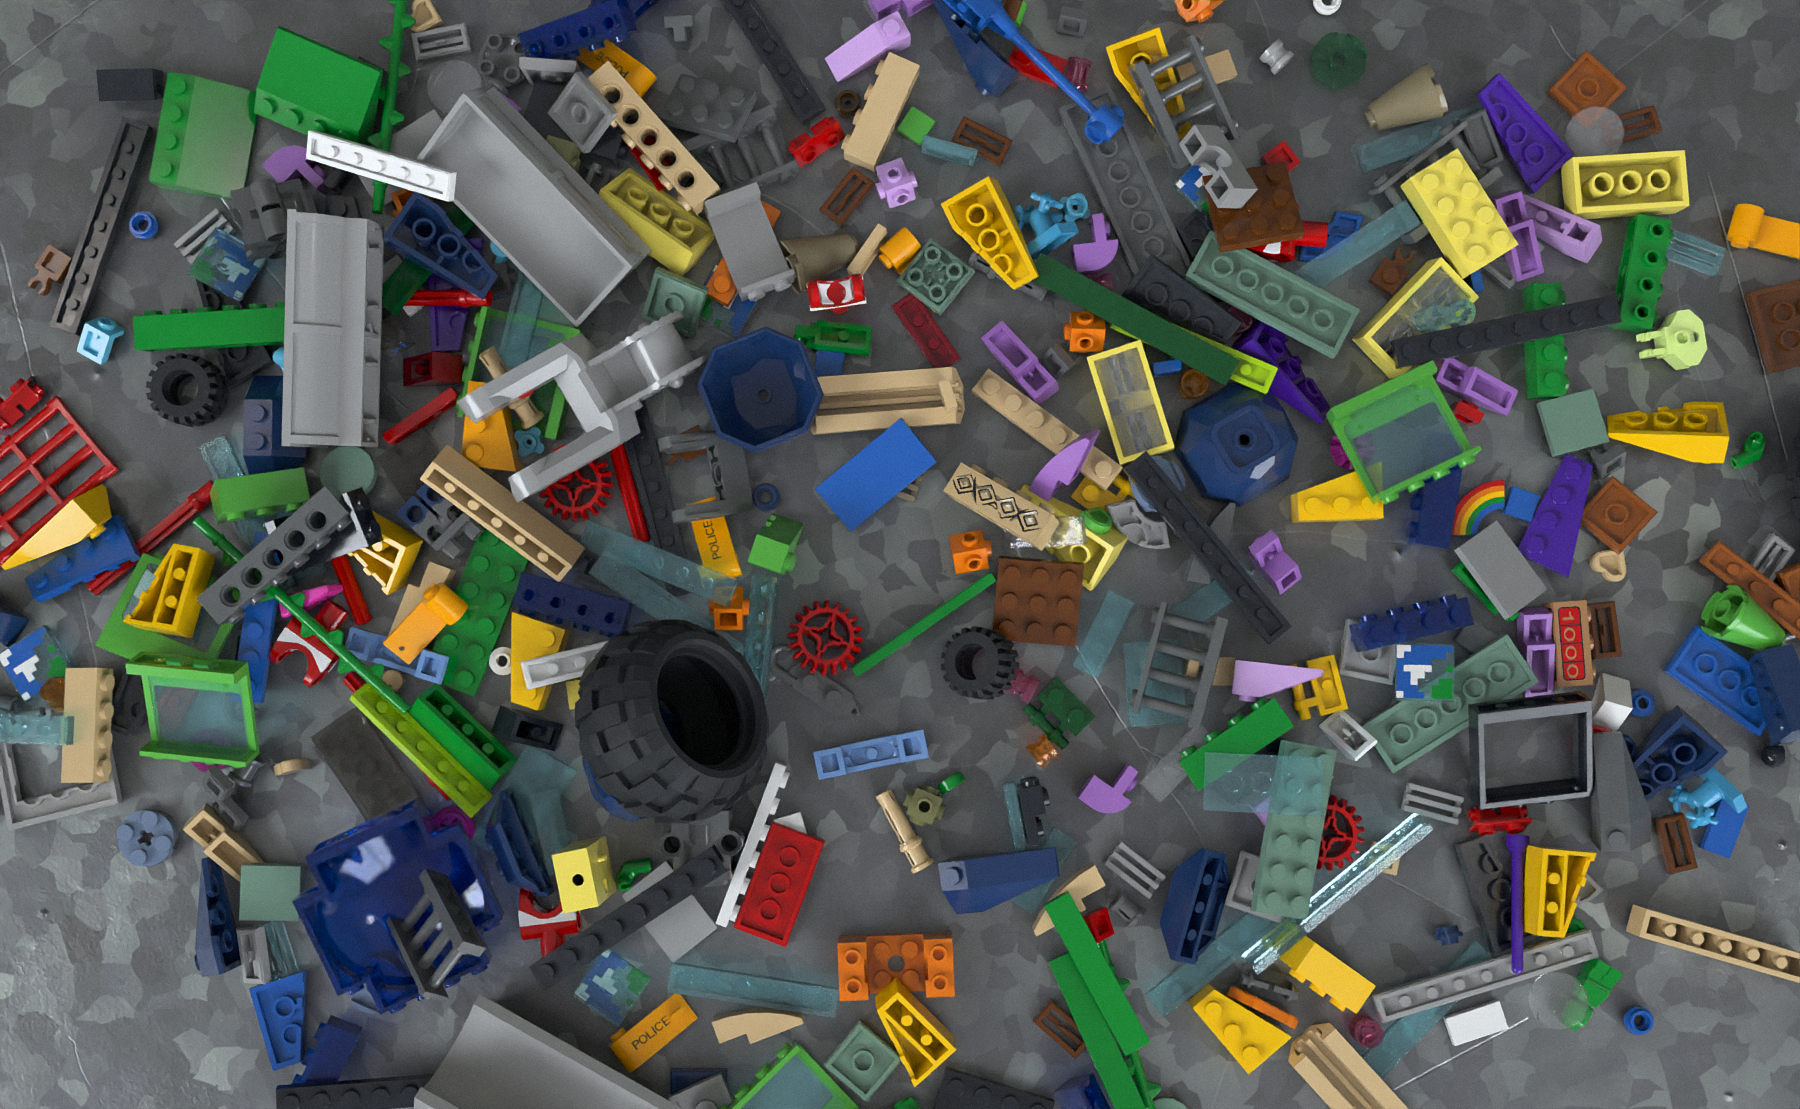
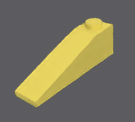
[1021,484,1128,591]

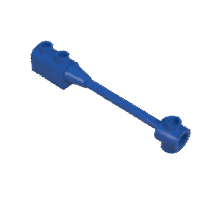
[942,0,1125,144]

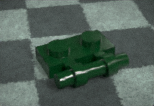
[1022,677,1095,750]

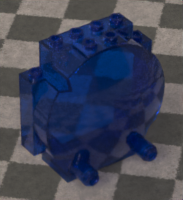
[292,796,504,1014]

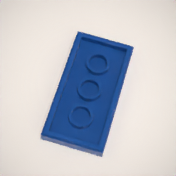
[815,417,937,531]
[1663,625,1766,736]

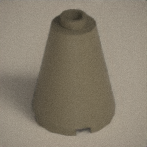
[1365,63,1448,131]
[779,233,859,294]

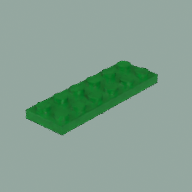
[432,526,530,697]

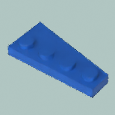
[25,514,141,603]

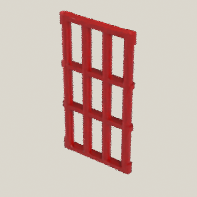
[0,395,120,568]

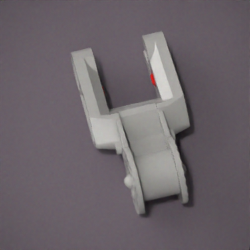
[457,310,708,503]

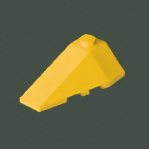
[1106,25,1191,140]
[941,176,1039,290]
[1606,402,1730,464]
[1,484,112,570]

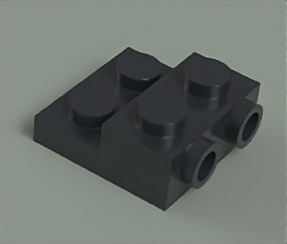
[1015,776,1050,846]

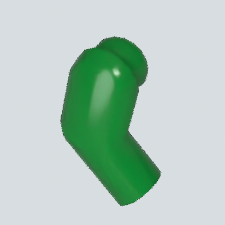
[1730,431,1765,470]
[615,858,652,891]

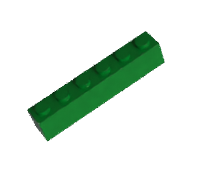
[133,302,285,352]

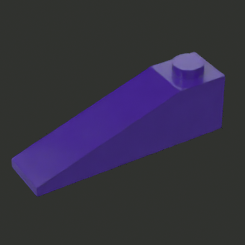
[1231,319,1330,424]

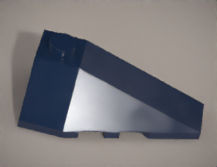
[933,0,1020,98]
[383,192,498,300]
[1631,705,1728,801]
[938,847,1060,914]
[195,857,241,977]

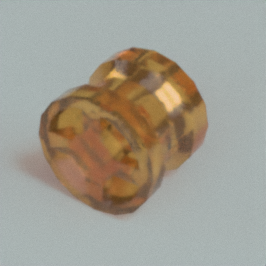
[1178,369,1209,400]
[40,677,65,712]
[1025,734,1060,770]

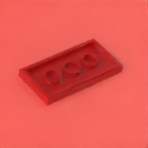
[733,821,825,947]

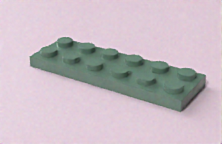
[1184,230,1360,359]
[1360,634,1539,773]
[1250,740,1337,920]

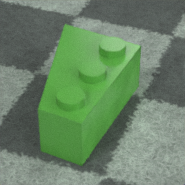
[210,467,310,525]
[747,513,804,576]

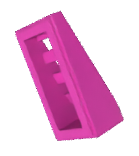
[279,584,343,618]

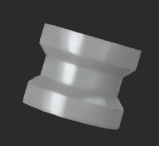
[1259,39,1295,75]

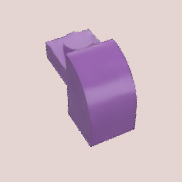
[262,145,331,195]
[1071,213,1118,276]
[1247,530,1302,595]
[1076,763,1139,813]

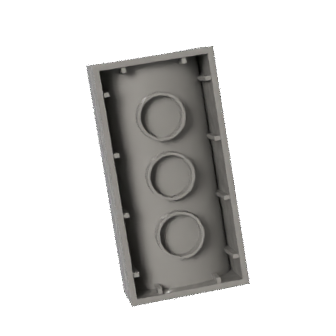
[414,994,682,1109]

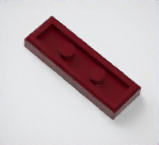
[891,293,961,368]

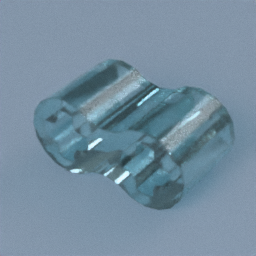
[1414,299,1476,332]

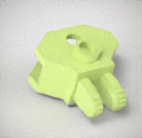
[1636,309,1707,370]

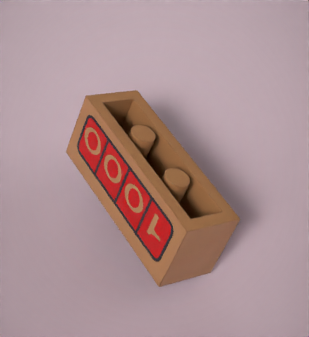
[1543,600,1596,687]

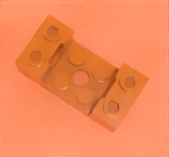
[837,931,955,1001]

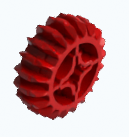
[539,456,614,523]
[787,600,863,676]
[1316,794,1365,871]

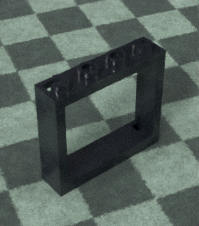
[1468,691,1593,811]

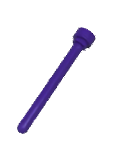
[1506,835,1530,974]

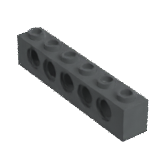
[196,485,352,625]

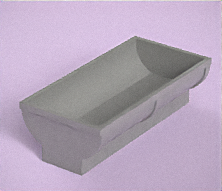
[416,87,652,327]
[281,209,384,448]

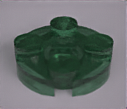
[1309,32,1367,91]

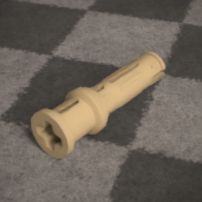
[479,347,544,429]
[876,788,935,874]

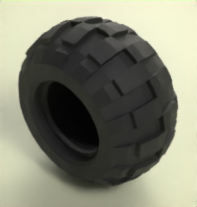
[575,619,769,824]

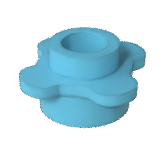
[1060,193,1090,222]
[514,426,545,457]

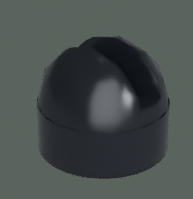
[1761,745,1785,768]

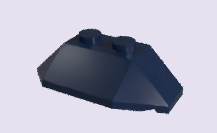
[243,376,307,475]
[485,787,555,897]
[1160,848,1230,965]

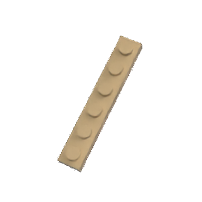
[972,368,1123,491]

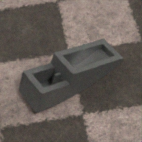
[1183,503,1236,585]

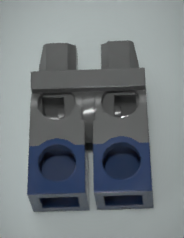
[396,483,485,559]

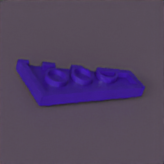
[1476,73,1574,194]
[428,238,484,353]
[1518,454,1593,578]

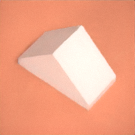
[1592,673,1633,732]
[1319,711,1378,761]

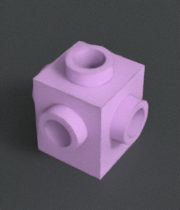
[875,157,918,208]

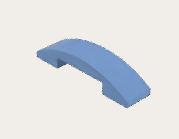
[345,627,449,684]
[813,729,929,780]

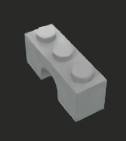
[1179,124,1258,208]

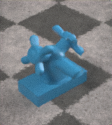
[1014,192,1079,259]
[1669,767,1747,829]

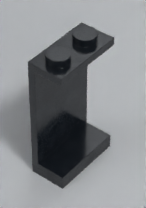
[524,78,638,167]
[264,487,384,576]

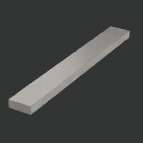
[1371,928,1599,1023]

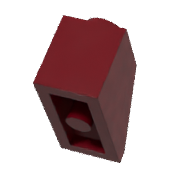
[403,352,464,387]

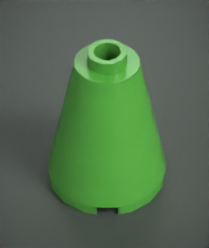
[1701,585,1785,651]

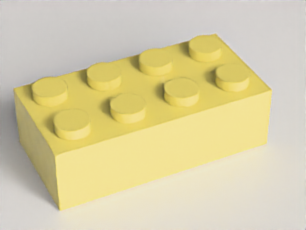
[1400,148,1519,279]
[1561,150,1690,219]

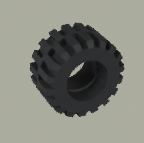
[146,353,229,427]
[941,626,1019,700]

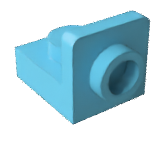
[77,317,125,365]

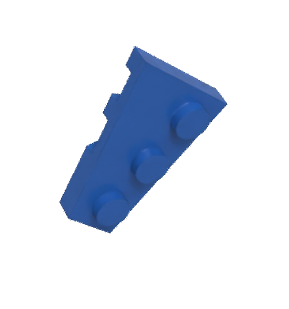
[249,970,307,1071]

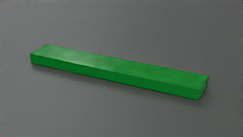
[852,573,996,677]
[1043,891,1151,1056]
[1048,952,1146,1109]

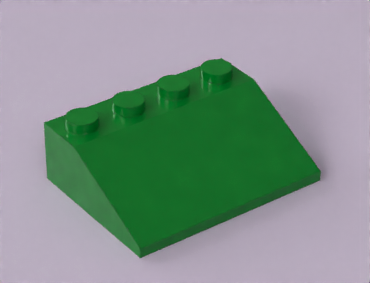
[254,26,383,146]
[149,72,259,200]

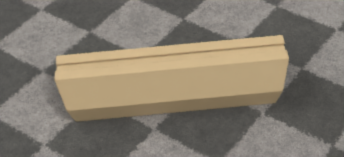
[810,367,965,435]
[1288,1023,1408,1109]

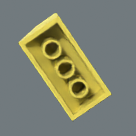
[599,167,715,277]

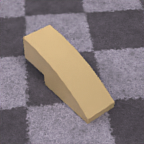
[388,561,457,636]
[183,803,265,882]
[1032,862,1106,936]
[712,1007,805,1044]

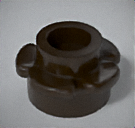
[834,90,861,117]

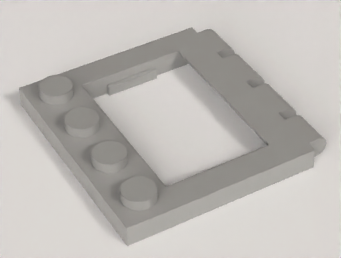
[0,702,123,830]

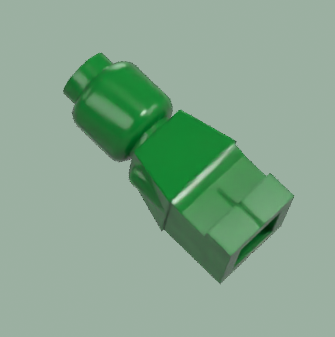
[1561,958,1623,1032]

